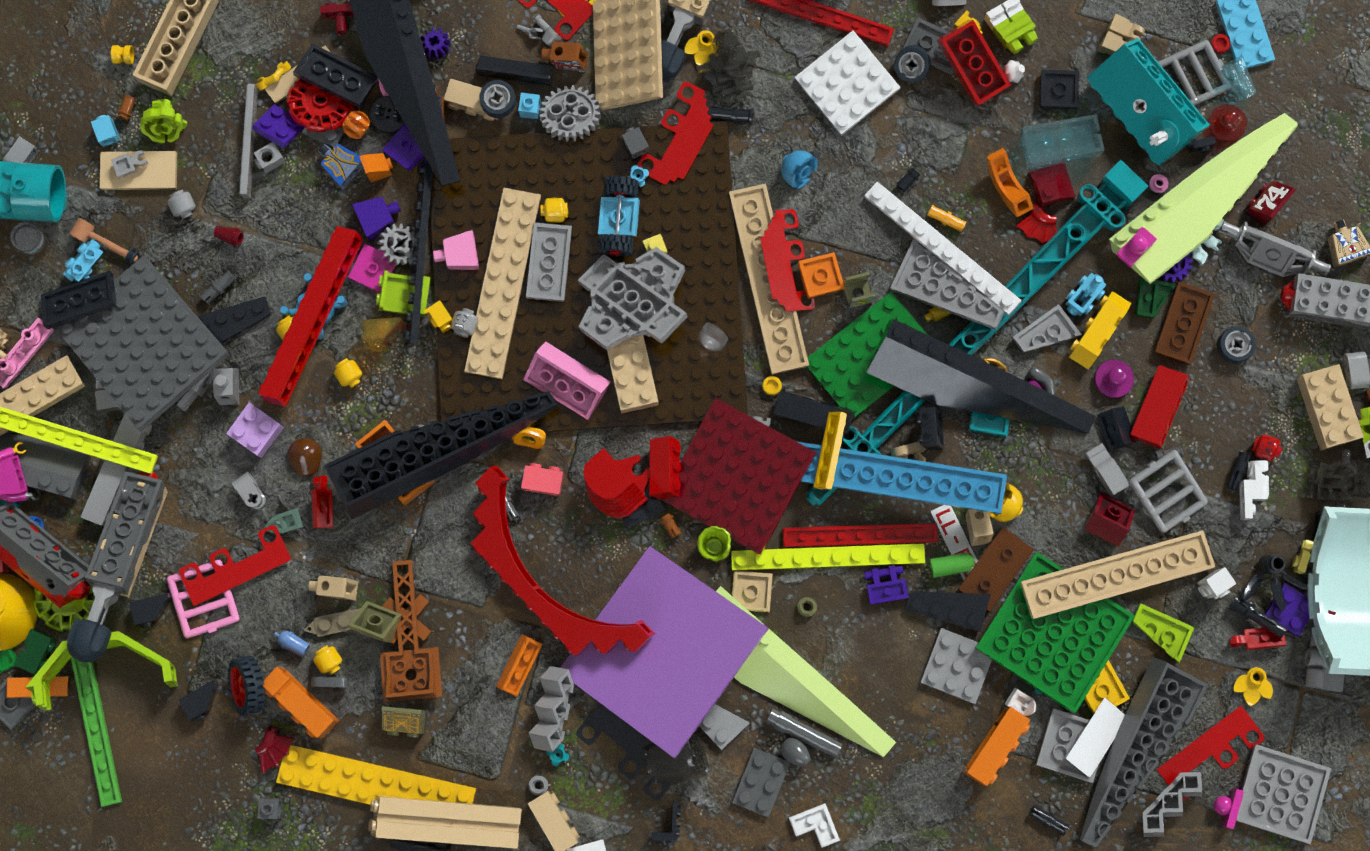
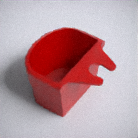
[583,448,650,519]

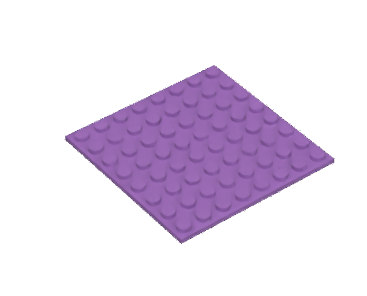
[560,546,769,758]

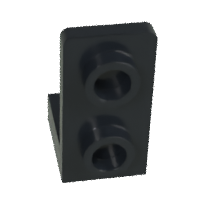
[1186,136,1216,153]
[652,801,681,845]

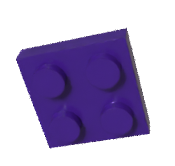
[252,104,305,149]
[1265,583,1309,637]

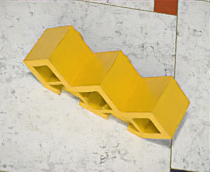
[1069,291,1131,370]

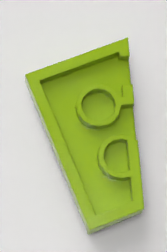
[1132,603,1194,663]

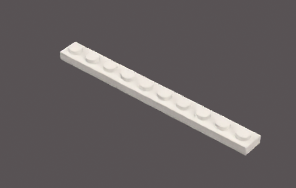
[865,182,1021,316]

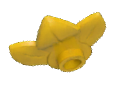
[684,30,721,67]
[1233,667,1273,706]

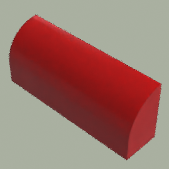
[1130,365,1190,449]

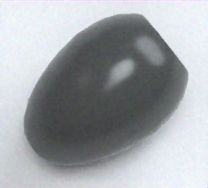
[780,738,810,767]

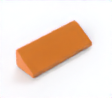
[496,634,543,697]

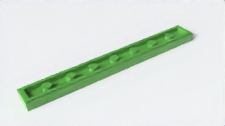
[71,657,122,807]

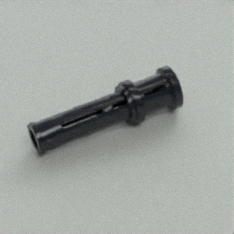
[707,106,754,125]
[1229,595,1288,639]

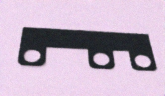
[576,703,683,801]

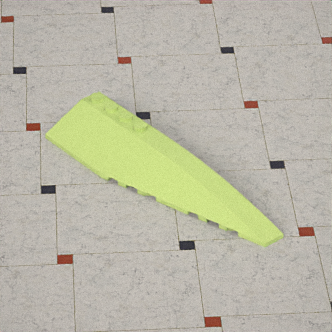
[1109,113,1298,284]
[716,586,896,757]

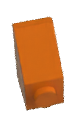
[359,153,393,183]

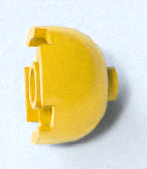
[989,482,1023,522]

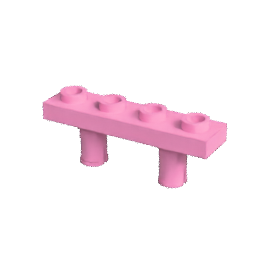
[0,318,55,389]

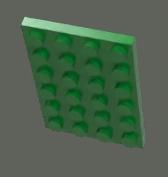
[803,291,926,420]

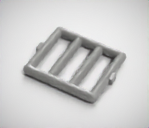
[1158,40,1232,106]
[1129,450,1208,533]

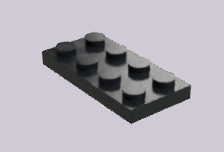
[293,43,378,108]
[41,271,117,330]

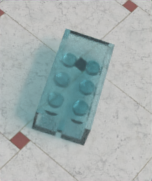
[1019,114,1104,170]

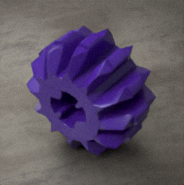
[420,27,451,60]

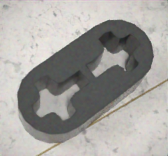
[311,677,348,688]

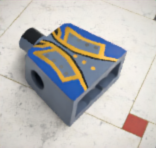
[318,144,363,190]

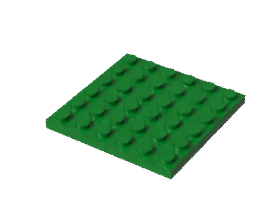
[975,551,1135,713]

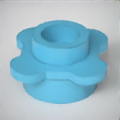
[628,165,649,187]

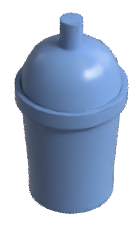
[274,631,310,658]

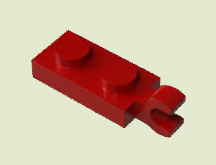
[311,476,333,529]
[1229,628,1286,650]

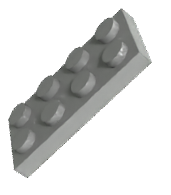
[526,223,572,302]

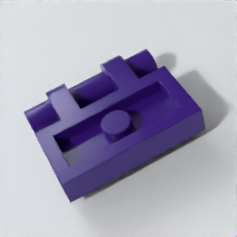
[864,565,909,605]

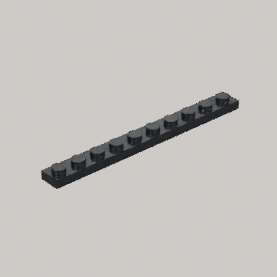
[402,159,433,348]

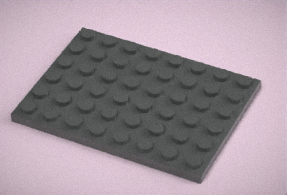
[57,255,230,432]

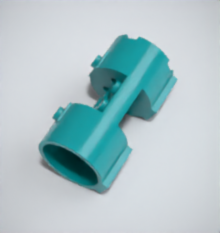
[0,161,68,222]

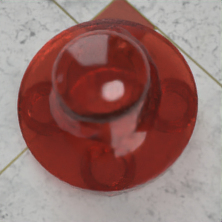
[1208,104,1247,142]

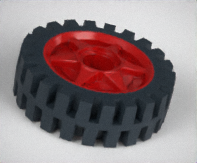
[228,656,265,716]

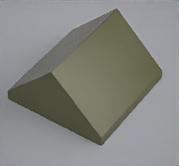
[348,601,401,643]

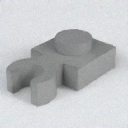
[111,151,148,179]

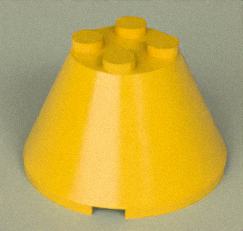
[0,573,37,650]

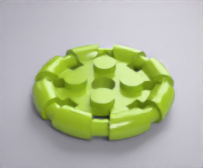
[33,587,95,632]

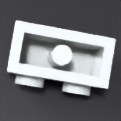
[1197,567,1236,599]

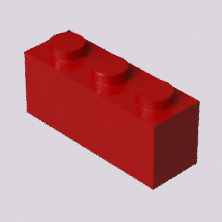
[649,436,681,500]

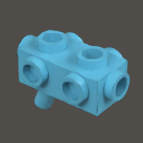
[63,239,103,281]
[1065,273,1106,316]

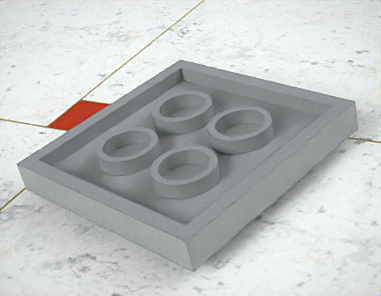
[920,628,992,704]
[1035,708,1098,783]

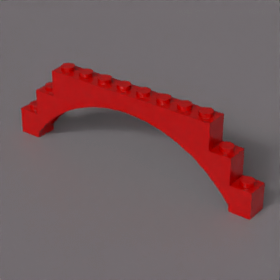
[471,466,655,656]

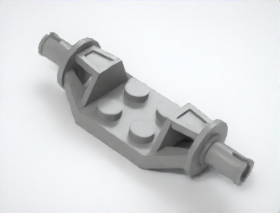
[1219,221,1331,277]

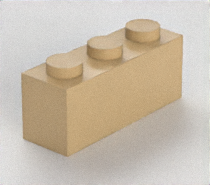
[443,79,501,121]
[528,791,580,851]

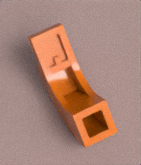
[986,148,1033,217]

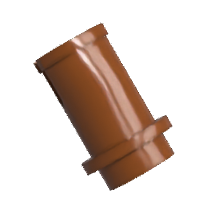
[117,95,136,120]
[660,513,682,539]

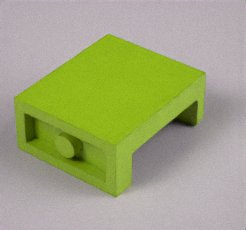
[376,271,430,317]

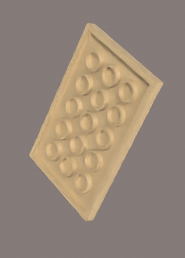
[593,0,663,111]

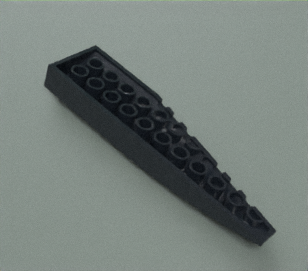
[350,0,461,186]
[866,319,1096,434]
[324,391,558,520]

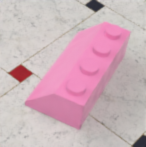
[523,342,610,420]

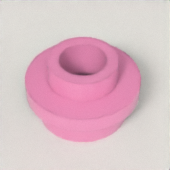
[1149,174,1168,193]

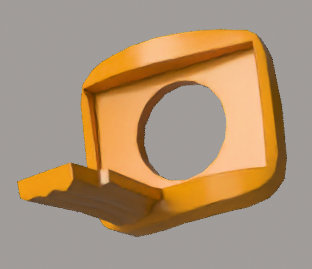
[512,425,546,449]

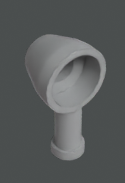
[533,15,563,48]

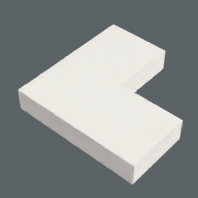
[789,803,840,848]

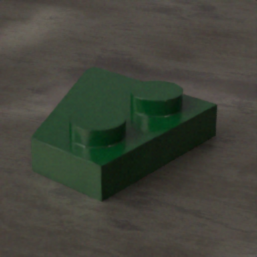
[1135,277,1176,319]

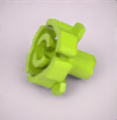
[140,98,187,143]

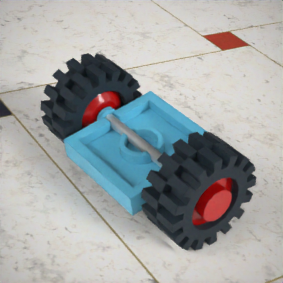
[598,176,640,257]

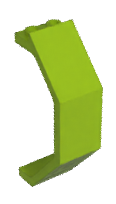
[25,631,178,711]

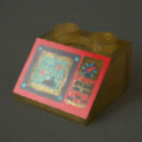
[362,317,406,352]

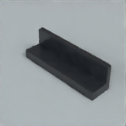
[476,55,554,86]
[774,391,856,434]

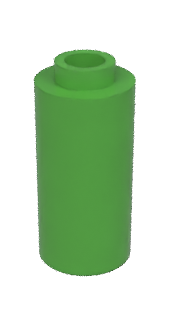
[929,552,975,578]

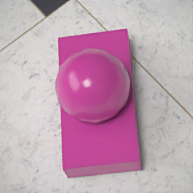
[1116,226,1157,267]
[1214,788,1244,829]

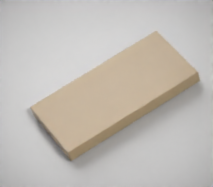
[100,151,177,190]

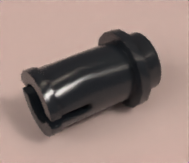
[896,168,920,192]

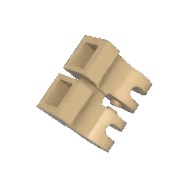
[1098,14,1145,55]

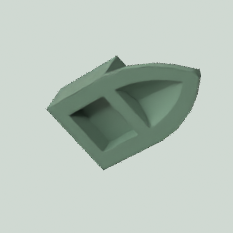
[264,508,303,533]

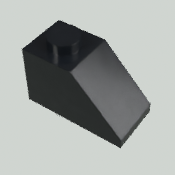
[129,593,172,628]
[178,680,218,722]

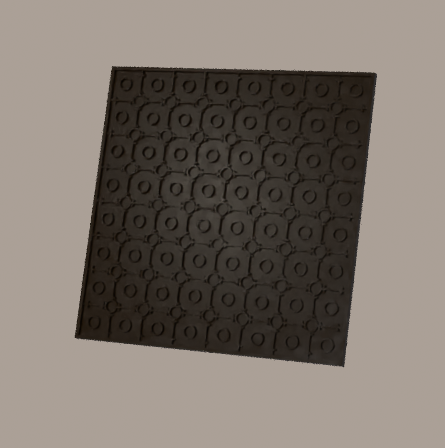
[430,121,748,432]

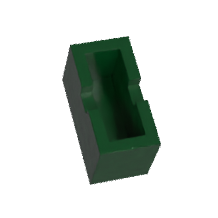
[13,629,57,675]

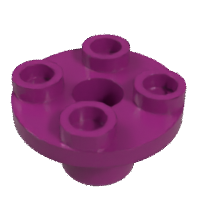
[1094,360,1134,398]

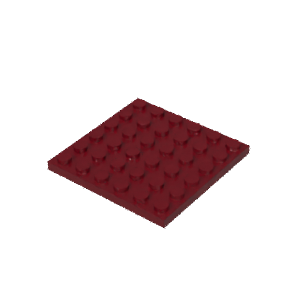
[661,398,817,555]

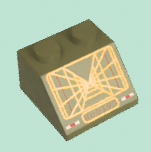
[382,706,426,738]

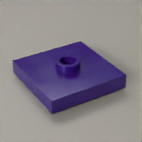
[382,124,424,171]

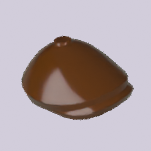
[288,438,322,477]

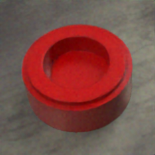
[1210,34,1230,54]

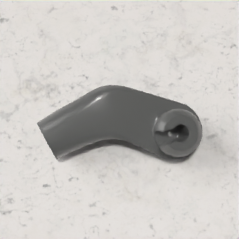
[1027,367,1055,395]

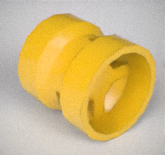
[111,45,134,64]

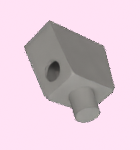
[213,368,239,405]

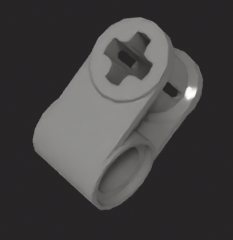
[232,472,266,509]

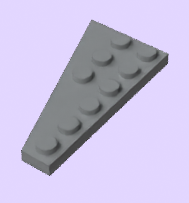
[890,238,1004,330]

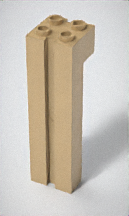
[368,795,522,849]

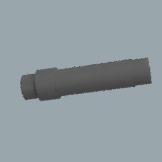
[766,708,842,758]

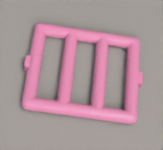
[167,560,240,639]

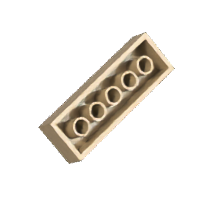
[133,0,219,97]

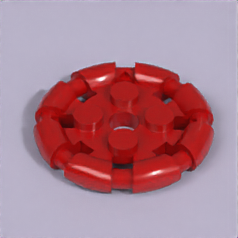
[287,78,355,133]

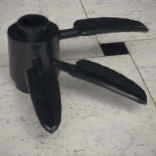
[1242,554,1308,611]

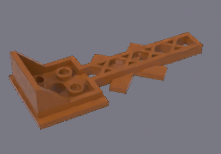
[380,560,442,703]

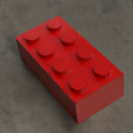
[936,20,1011,105]

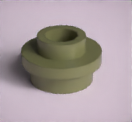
[797,597,817,617]

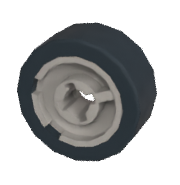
[894,45,931,83]
[479,80,516,118]
[1217,326,1256,364]

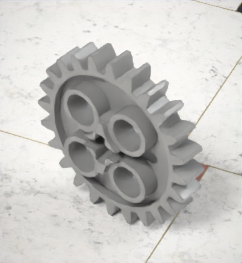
[540,85,601,142]

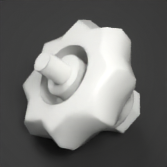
[1004,60,1025,83]

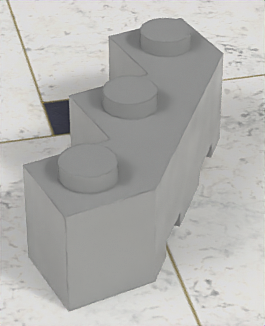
[529,666,574,752]
[1143,772,1202,837]

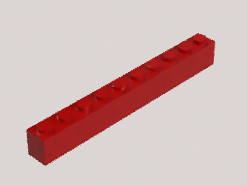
[258,226,363,407]

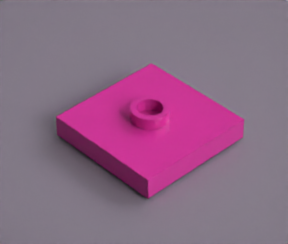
[348,244,397,293]

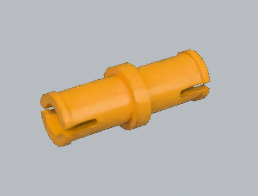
[927,205,966,232]

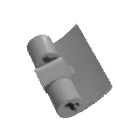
[1305,631,1345,692]

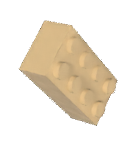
[607,335,659,414]
[1296,364,1364,451]

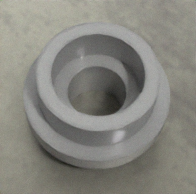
[529,775,548,795]

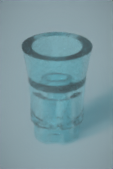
[1219,56,1257,100]

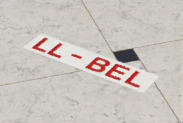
[931,505,977,580]

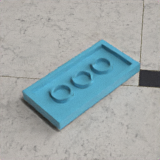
[1215,0,1275,71]

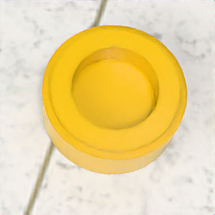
[762,376,782,396]

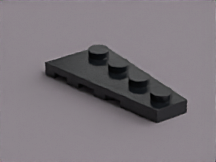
[198,296,271,344]
[905,591,991,631]

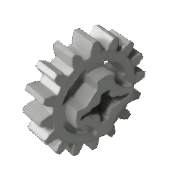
[377,224,414,266]

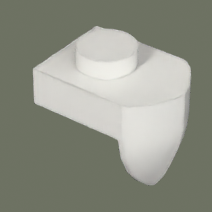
[1005,688,1036,716]

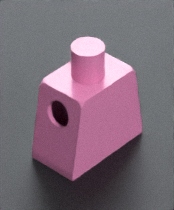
[433,230,479,270]

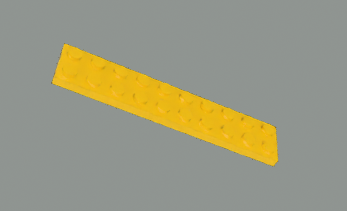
[276,745,477,805]

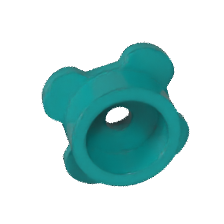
[546,743,569,766]

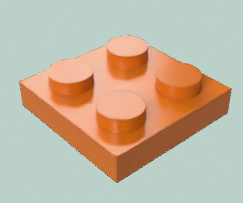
[797,252,845,299]

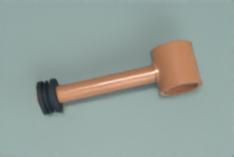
[69,218,139,265]

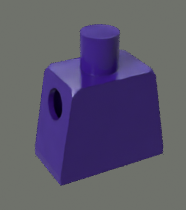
[353,197,401,241]

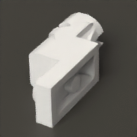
[1239,461,1269,520]

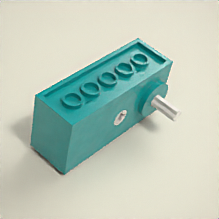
[1087,38,1210,165]

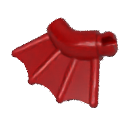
[1016,203,1057,244]

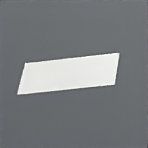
[1066,698,1125,778]

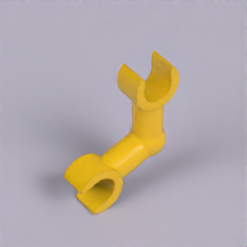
[255,61,291,91]

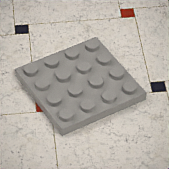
[1236,744,1331,844]

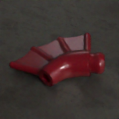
[255,726,295,774]

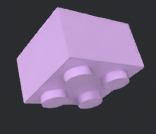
[226,403,284,458]

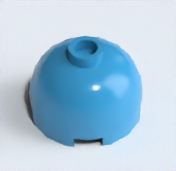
[781,150,818,189]

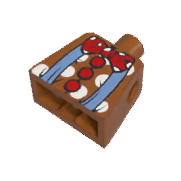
[541,42,588,73]

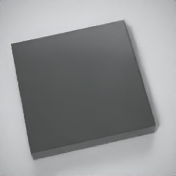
[0,675,36,730]

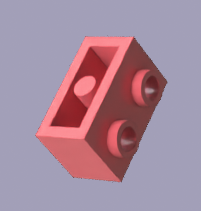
[521,463,564,496]

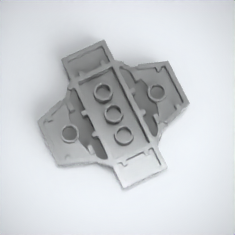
[578,247,688,350]

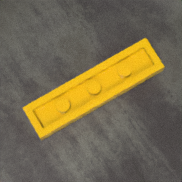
[814,412,847,489]

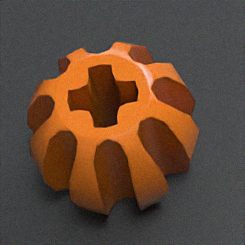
[342,111,370,139]

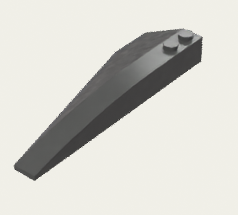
[0,433,91,500]
[1080,657,1208,847]

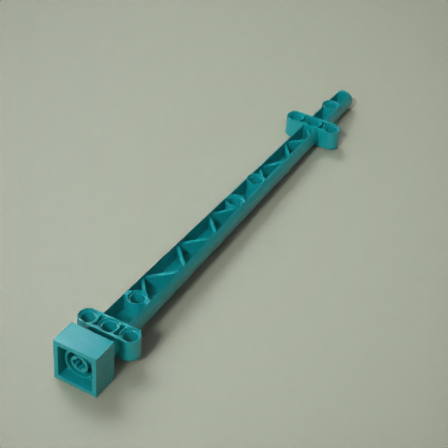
[806,160,1148,506]

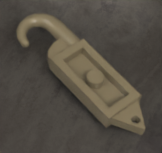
[304,608,361,637]

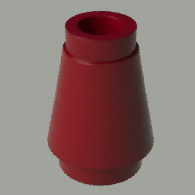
[214,226,244,246]

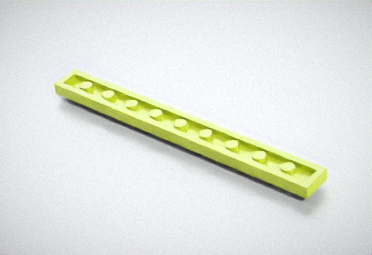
[0,407,158,474]
[731,544,925,571]

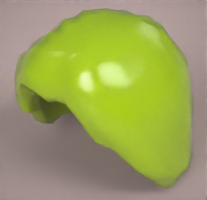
[697,526,731,562]

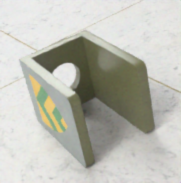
[843,272,876,308]

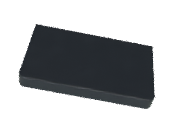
[1097,406,1136,451]

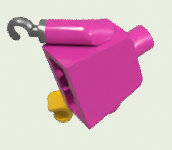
[0,442,41,503]

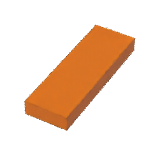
[7,676,69,698]

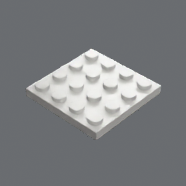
[795,31,900,136]

